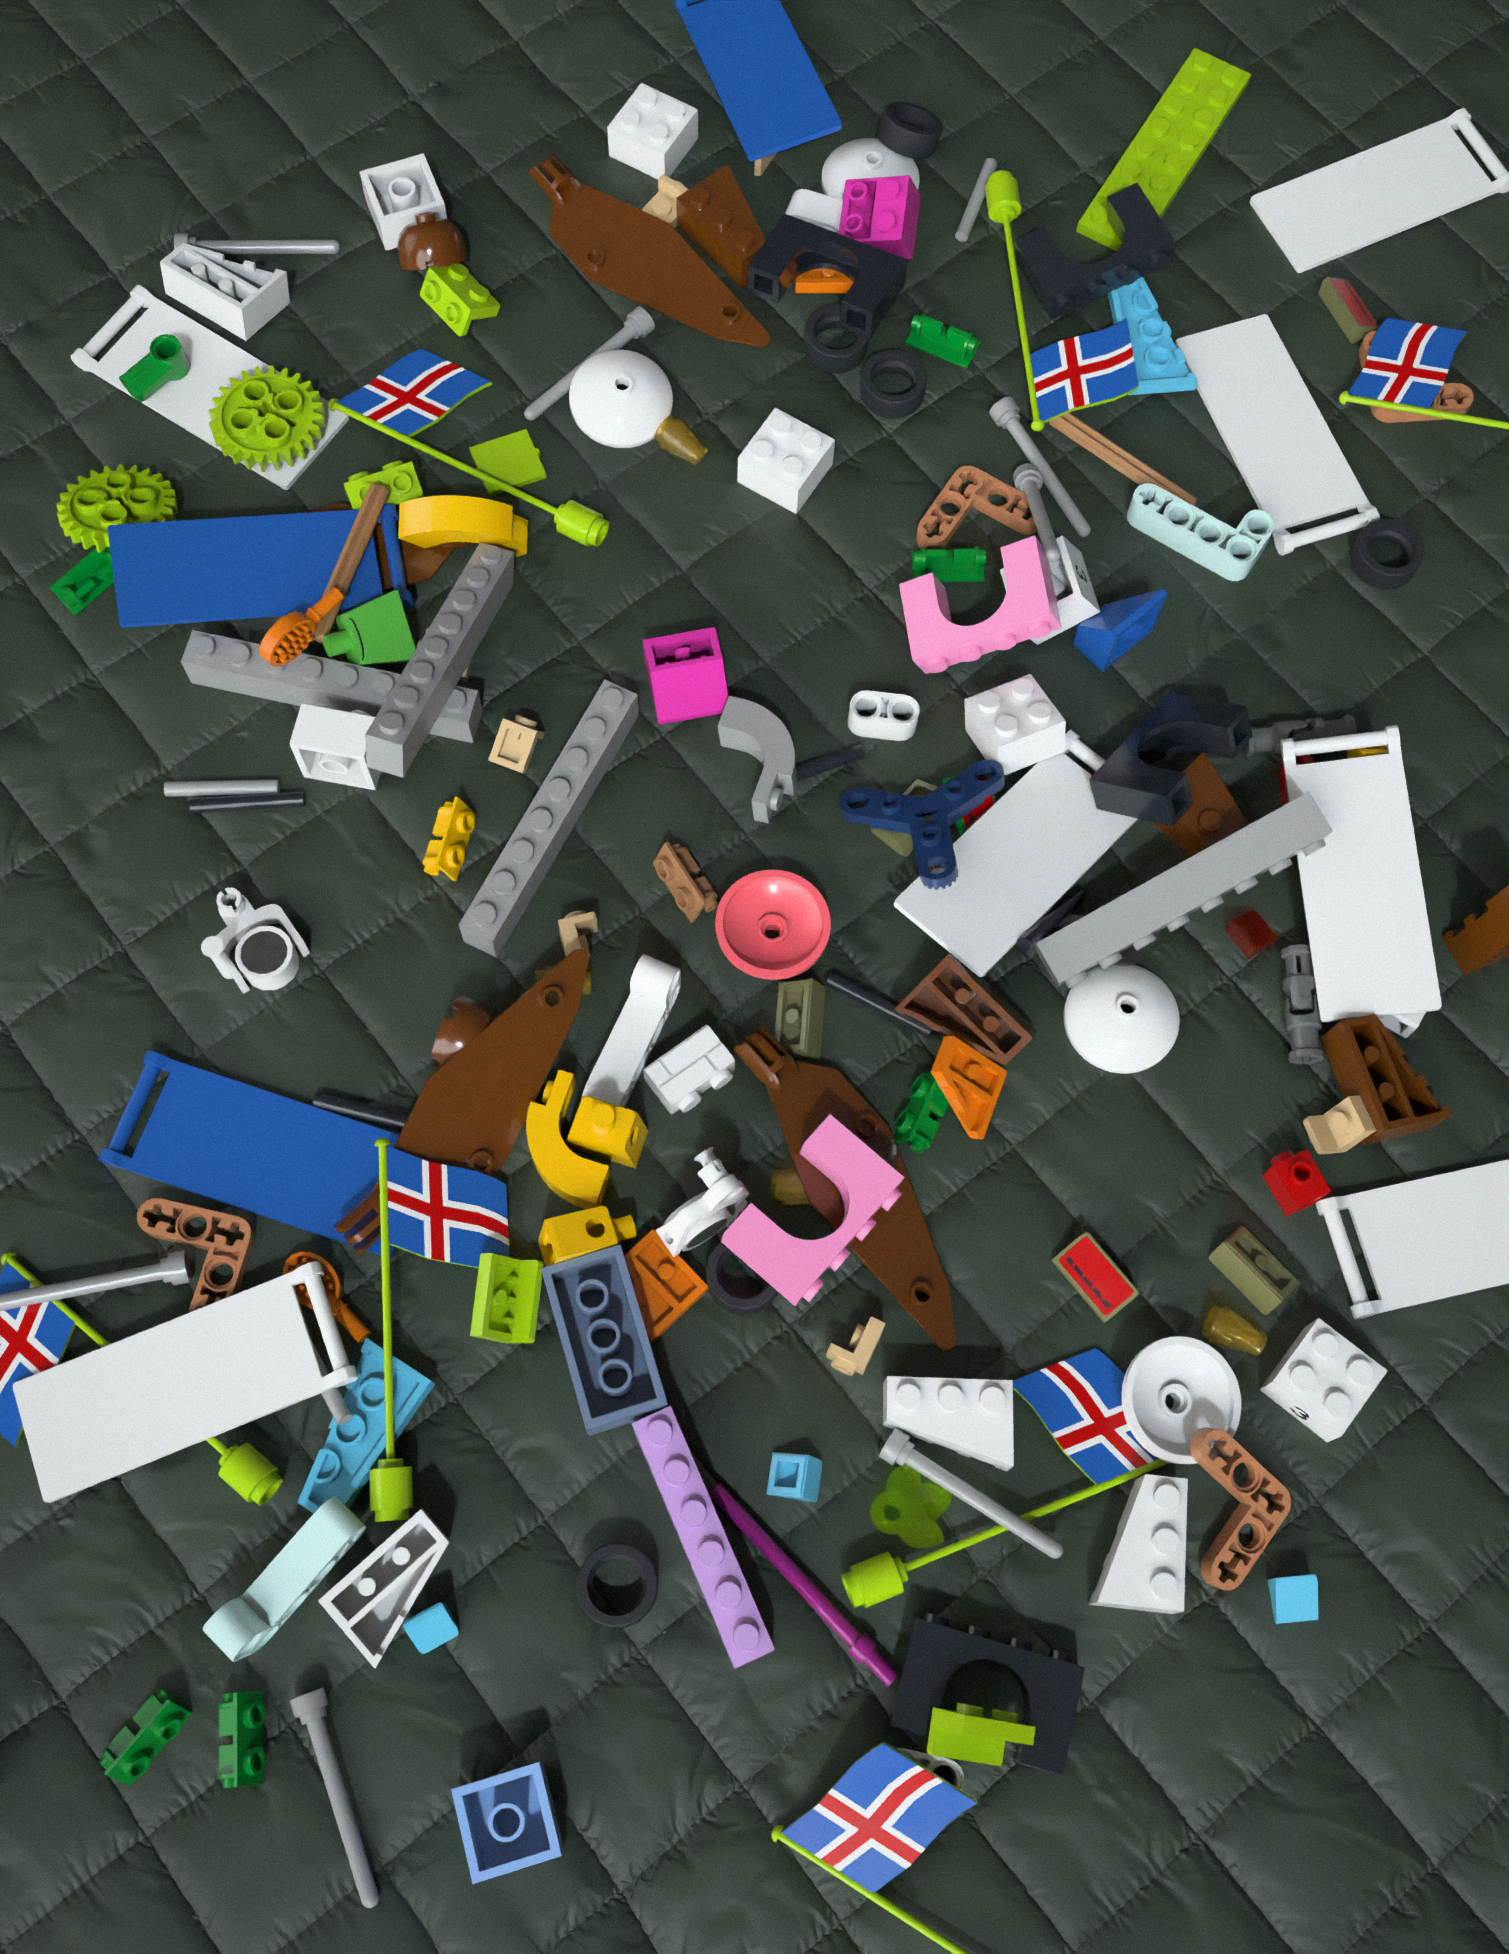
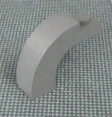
[718,696,797,823]

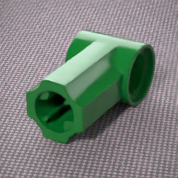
[119,334,190,403]

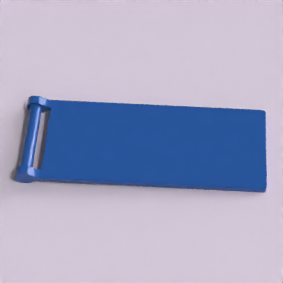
[673,0,842,162]
[108,504,413,628]
[98,1050,399,1258]

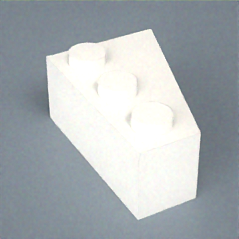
[160,243,290,341]
[883,1376,1014,1472]
[1088,1474,1188,1614]
[318,1508,450,1668]

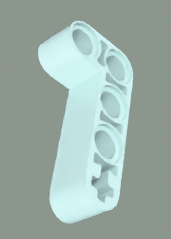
[1127,483,1275,581]
[203,1496,366,1662]

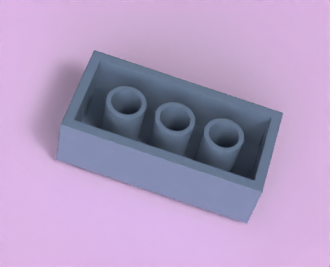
[541,1244,668,1436]

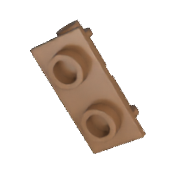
[653,842,719,923]

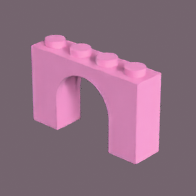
[899,535,1062,674]
[721,1114,905,1306]

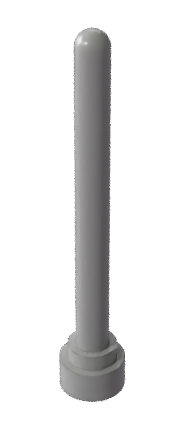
[174,233,340,254]
[524,306,655,421]
[989,396,1091,537]
[1013,463,1061,562]
[0,1250,191,1311]
[879,1428,1063,1558]
[290,1687,379,1908]

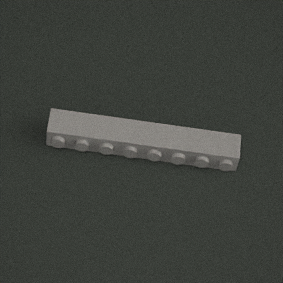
[365,542,514,778]
[181,630,483,743]
[459,679,639,958]
[1034,792,1333,988]

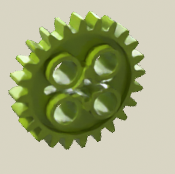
[209,365,326,472]
[56,464,178,553]

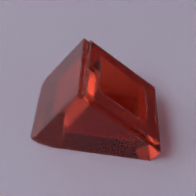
[1225,909,1279,960]

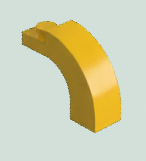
[398,495,528,557]
[526,1070,611,1209]

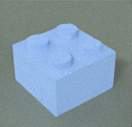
[451,1761,565,1884]

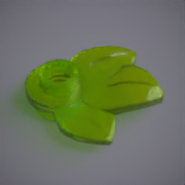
[870,1465,952,1548]

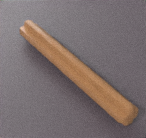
[1049,413,1197,506]
[313,483,388,643]

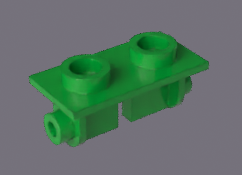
[905,313,981,369]
[911,546,986,583]
[49,547,114,616]
[893,1072,949,1154]
[99,1688,192,1786]
[218,1691,266,1788]

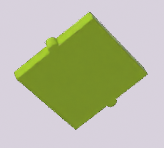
[469,429,547,497]

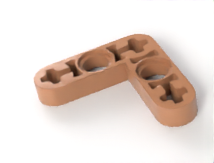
[1359,330,1474,423]
[916,466,1038,550]
[137,1198,255,1313]
[1190,1427,1291,1591]

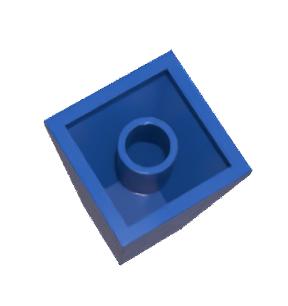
[1072,589,1168,672]

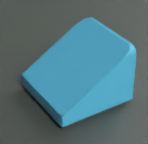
[766,1452,822,1502]
[1267,1574,1318,1624]
[403,1602,459,1654]

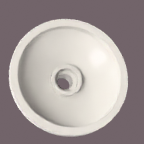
[821,138,920,200]
[569,349,673,448]
[1063,962,1180,1074]
[1122,1336,1241,1464]

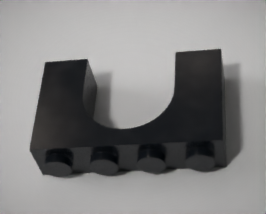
[1015,183,1174,320]
[748,214,908,339]
[1089,692,1253,827]
[887,1613,1085,1776]

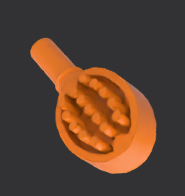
[259,587,344,667]
[283,1252,371,1343]

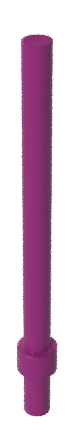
[709,1483,899,1687]

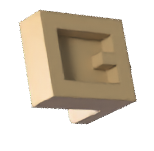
[642,174,688,228]
[488,715,545,774]
[558,911,598,957]
[1303,1095,1376,1155]
[826,1316,886,1376]

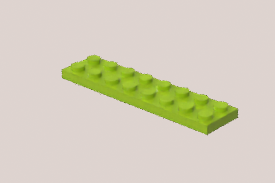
[1076,48,1252,251]

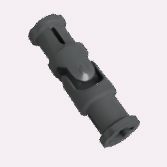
[1241,715,1357,757]
[1280,944,1324,1064]

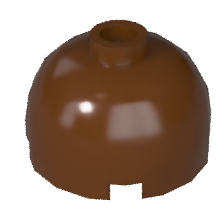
[397,212,467,271]
[431,995,496,1070]

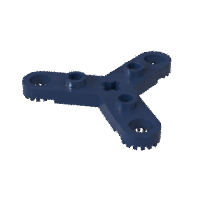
[839,760,1006,890]

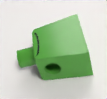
[323,590,416,666]

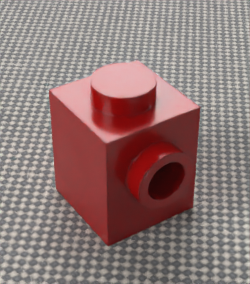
[1262,1149,1332,1217]

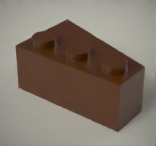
[676,164,766,288]
[1151,752,1249,857]
[1442,885,1509,976]
[894,953,1037,1065]
[1320,1013,1453,1146]

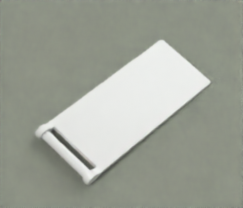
[1250,108,1509,273]
[71,285,349,490]
[1175,314,1380,555]
[1280,725,1442,1022]
[894,729,1138,977]
[1315,1159,1509,1319]
[13,1261,358,1503]

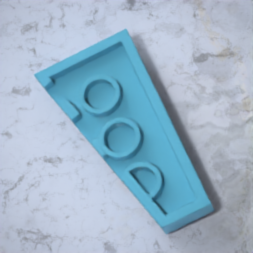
[1107,277,1198,395]
[297,1338,435,1514]

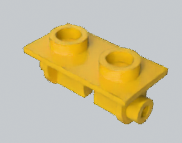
[422,797,476,881]

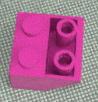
[839,175,921,259]
[643,627,728,725]

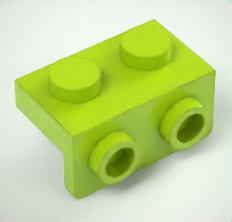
[420,263,501,337]
[344,460,423,510]
[470,1253,544,1343]
[927,1703,1036,1766]

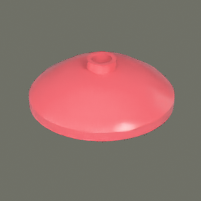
[715,870,831,980]

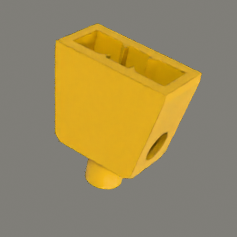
[565,1096,648,1169]
[538,1206,636,1267]

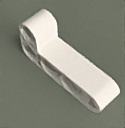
[581,954,681,1108]

